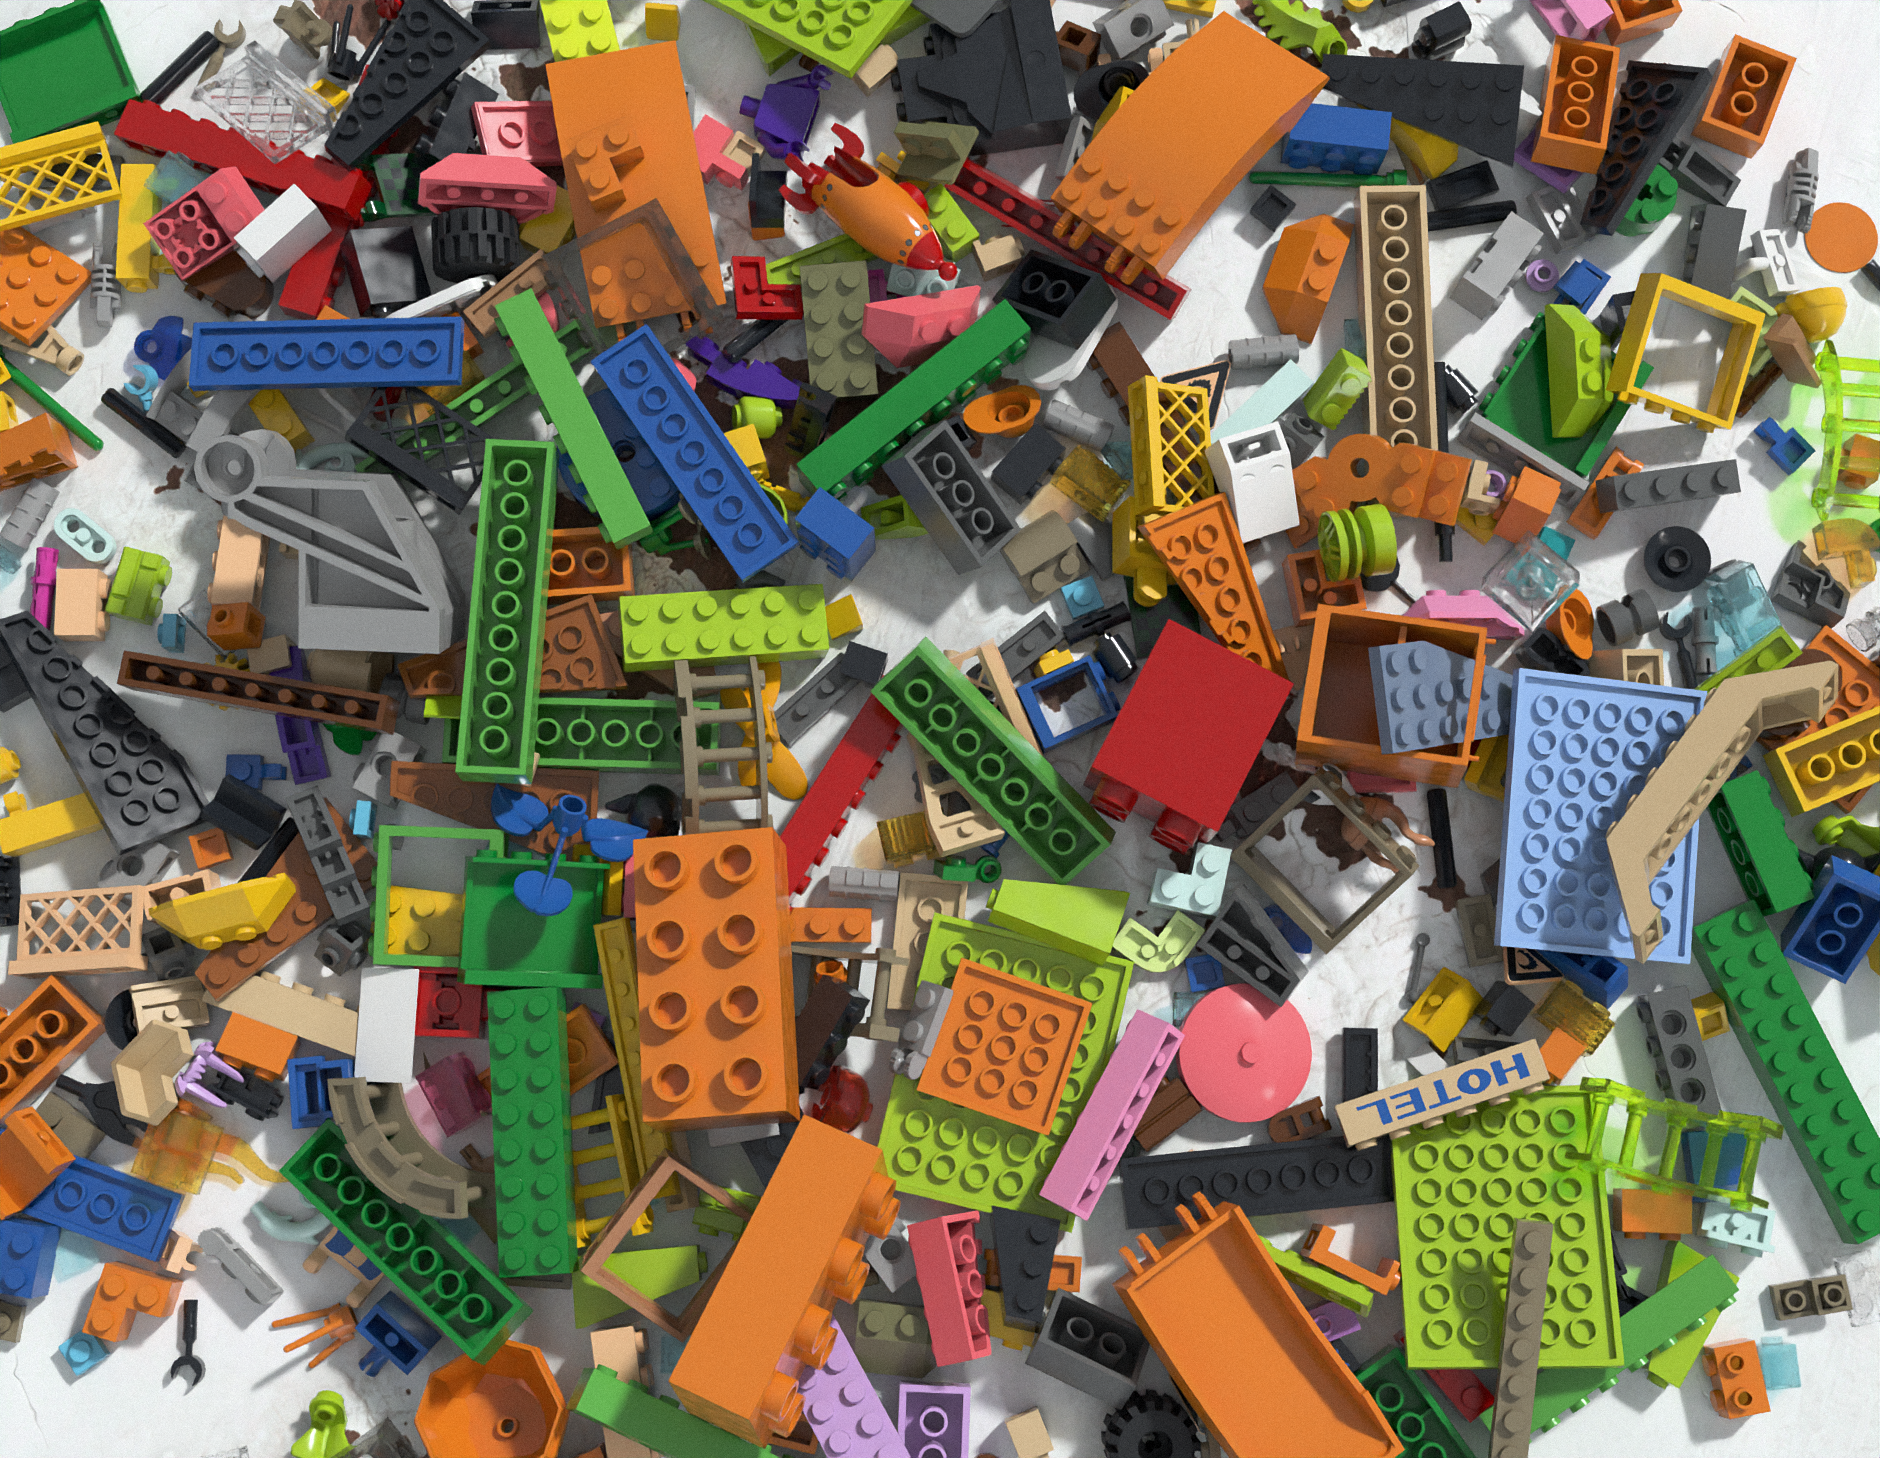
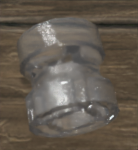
[1846,606,1880,652]

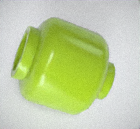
[732,396,782,439]

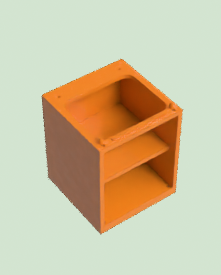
[1295,604,1496,788]

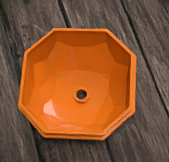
[414,1340,570,1458]

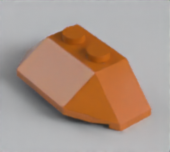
[1262,214,1354,344]

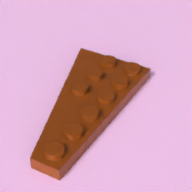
[397,594,628,699]
[390,761,599,861]
[194,797,377,1002]

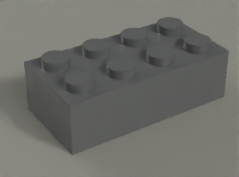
[882,420,1021,575]

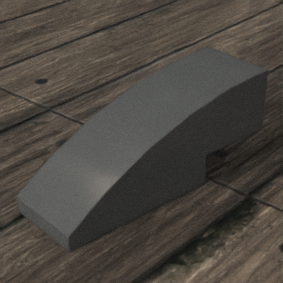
[1658,136,1741,206]

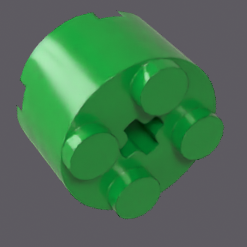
[1616,164,1678,237]

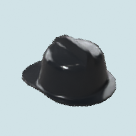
[1074,60,1149,119]

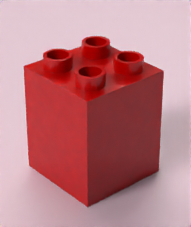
[1083,619,1294,855]

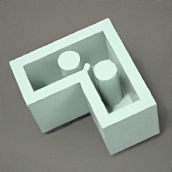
[1147,842,1232,920]

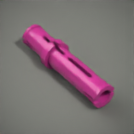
[30,547,59,631]

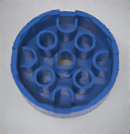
[557,388,681,522]

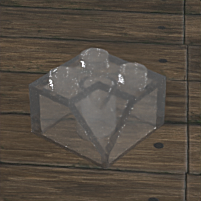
[1481,530,1580,633]

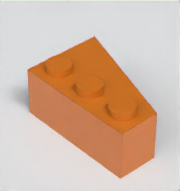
[0,412,78,492]

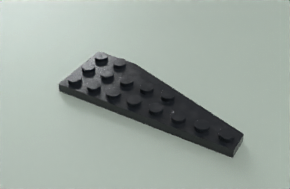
[0,611,209,856]

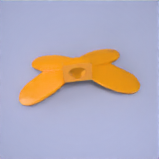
[720,662,808,800]

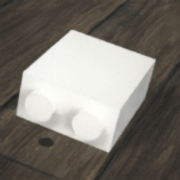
[234,184,332,283]

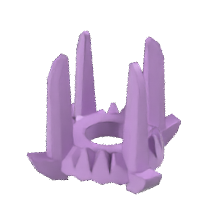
[175,1041,244,1108]

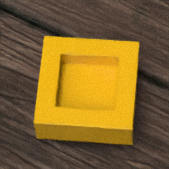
[1033,649,1074,678]

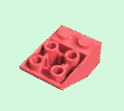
[143,166,265,281]

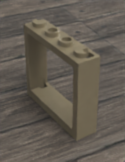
[1230,767,1419,954]

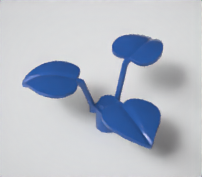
[491,784,648,916]

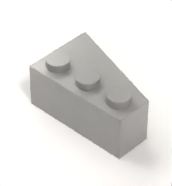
[1450,211,1544,320]

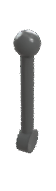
[1406,933,1430,1003]

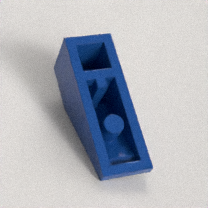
[1536,950,1628,1010]

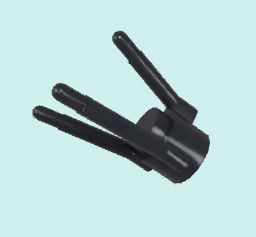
[327,4,391,82]

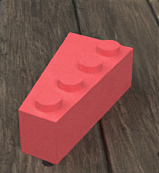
[907,1210,992,1367]

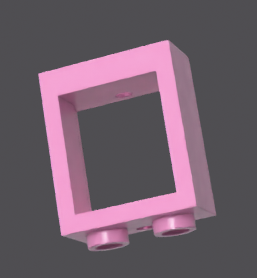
[1529,0,1614,42]

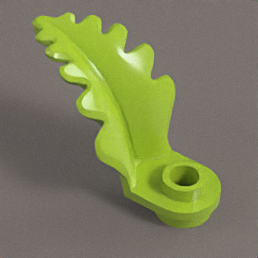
[1252,0,1348,64]
[1812,815,1880,874]
[291,1390,353,1458]

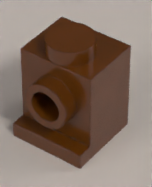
[1056,20,1101,77]

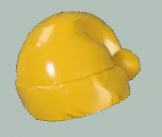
[1774,287,1848,343]

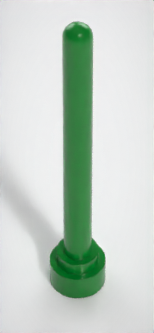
[1248,169,1407,188]
[0,345,104,451]

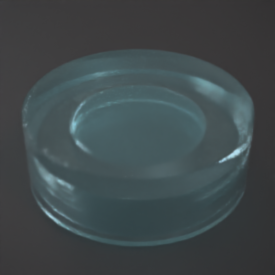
[0,543,23,574]

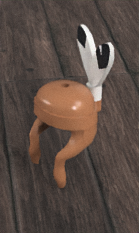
[1304,763,1435,874]

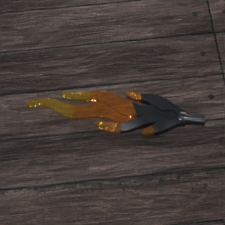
[55,1074,289,1184]

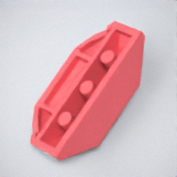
[418,153,557,224]
[861,285,981,368]

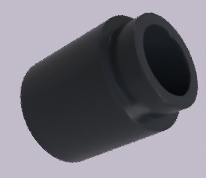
[1446,364,1478,414]
[1092,632,1139,684]

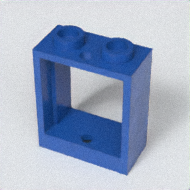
[1016,655,1121,754]

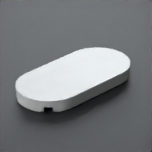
[385,274,498,318]
[1023,283,1118,390]

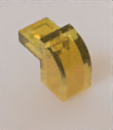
[1812,518,1880,589]

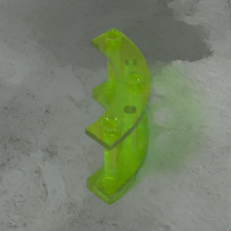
[1811,340,1880,522]
[1565,1077,1784,1213]

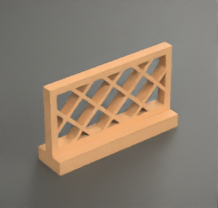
[948,638,1045,758]
[8,885,148,979]

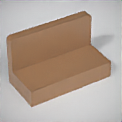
[1763,313,1822,389]

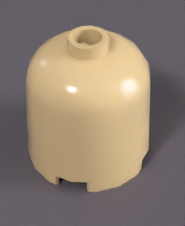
[307,649,395,694]

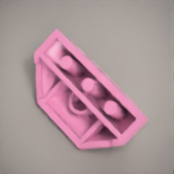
[1401,590,1524,640]

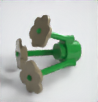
[639,493,711,560]

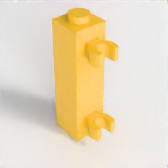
[116,164,184,293]
[0,791,104,857]

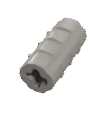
[1228,334,1299,370]
[1043,399,1115,453]
[0,478,60,550]
[829,866,900,902]

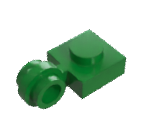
[933,855,1002,883]

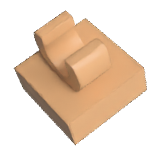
[158,1229,203,1274]

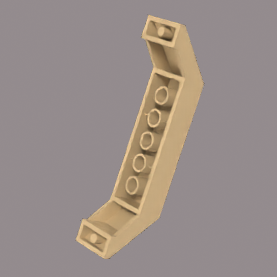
[1605,661,1839,964]

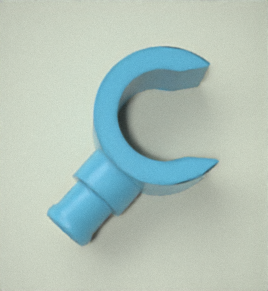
[124,364,158,412]

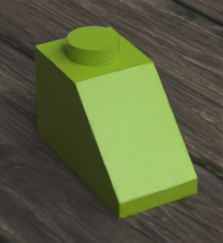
[861,495,928,540]

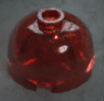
[811,1064,873,1134]

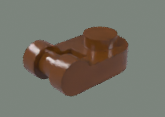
[1267,1096,1332,1143]

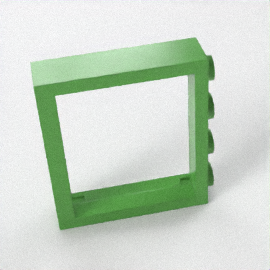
[368,825,510,968]

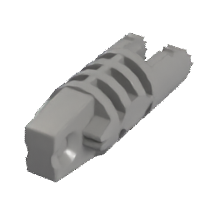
[1781,147,1819,233]
[90,242,121,327]

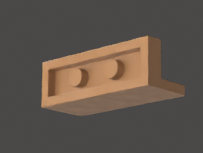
[463,249,563,339]

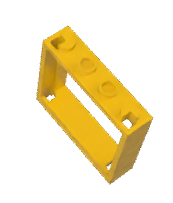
[1606,273,1766,433]

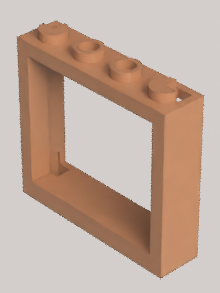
[578,1147,754,1343]

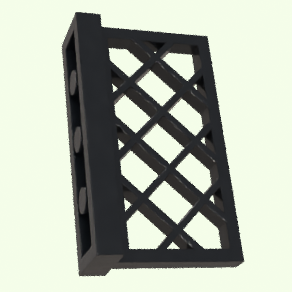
[344,386,494,515]

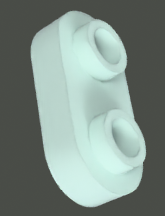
[54,508,117,564]

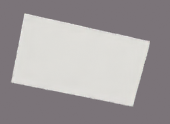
[354,968,419,1083]

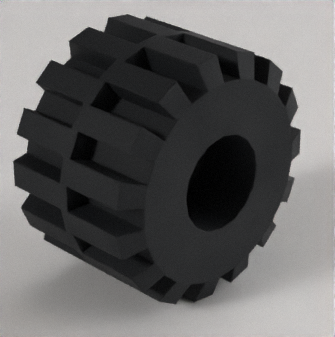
[431,207,520,283]
[1101,1389,1201,1458]

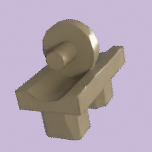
[273,0,333,60]

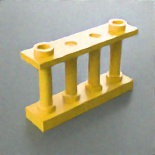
[571,1094,654,1248]

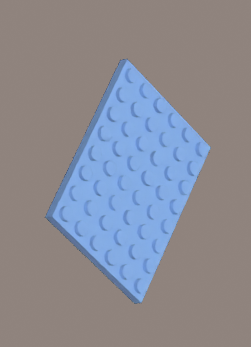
[1494,668,1707,964]

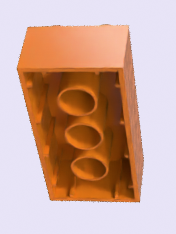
[633,827,800,1133]
[668,1115,901,1449]

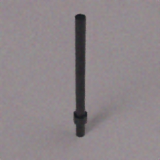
[1434,362,1455,562]

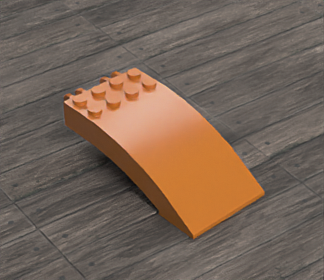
[1050,11,1330,285]
[545,40,727,341]
[1112,1192,1405,1458]

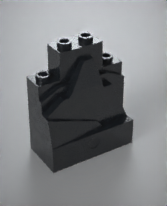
[890,0,1072,157]

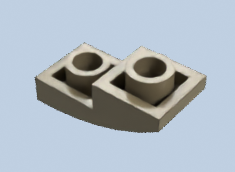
[1768,1274,1853,1321]

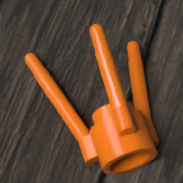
[271,1303,359,1368]

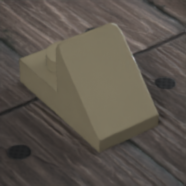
[36,1092,107,1159]

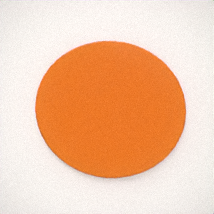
[1805,202,1878,273]

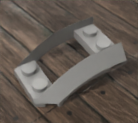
[146,313,260,452]

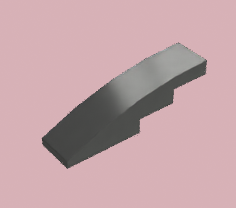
[285,785,370,926]

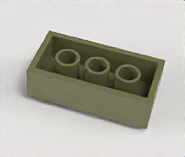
[800,261,878,402]

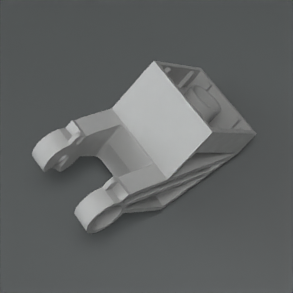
[194,429,465,654]

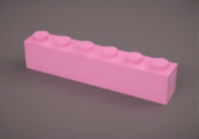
[1039,1009,1185,1221]

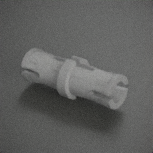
[1691,606,1719,676]

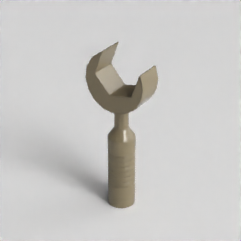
[197,19,246,92]

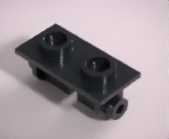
[207,1069,284,1121]

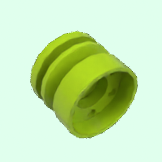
[1318,504,1397,582]

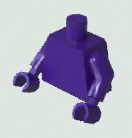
[739,65,833,162]

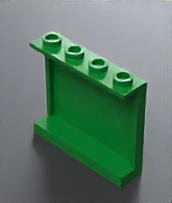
[0,0,143,144]
[1478,311,1654,479]
[457,849,610,989]

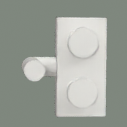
[1732,229,1801,297]

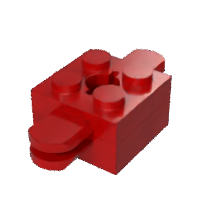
[413,966,509,1040]

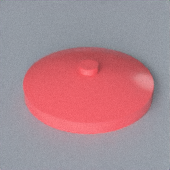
[1175,983,1312,1122]

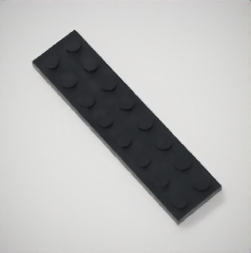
[1118,1134,1394,1230]

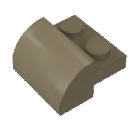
[1000,510,1090,604]

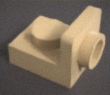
[1460,460,1501,516]

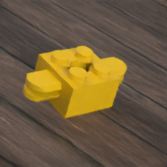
[1112,488,1176,607]

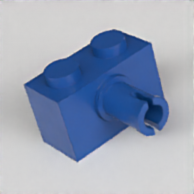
[355,1290,442,1377]

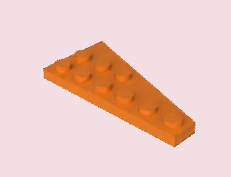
[1138,492,1290,681]

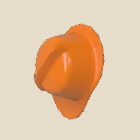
[963,385,1041,438]
[1545,588,1594,660]

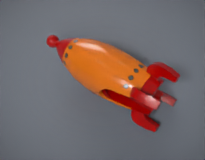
[779,123,958,281]

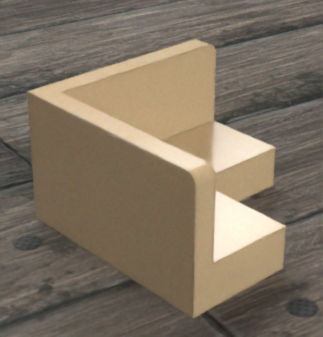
[111,1019,194,1126]

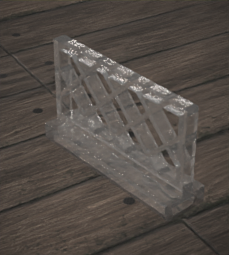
[194,40,338,164]

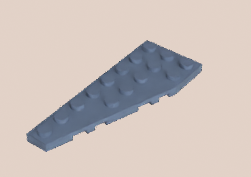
[1368,641,1513,755]

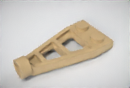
[0,325,84,376]
[906,732,1005,857]

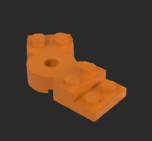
[1285,434,1472,549]

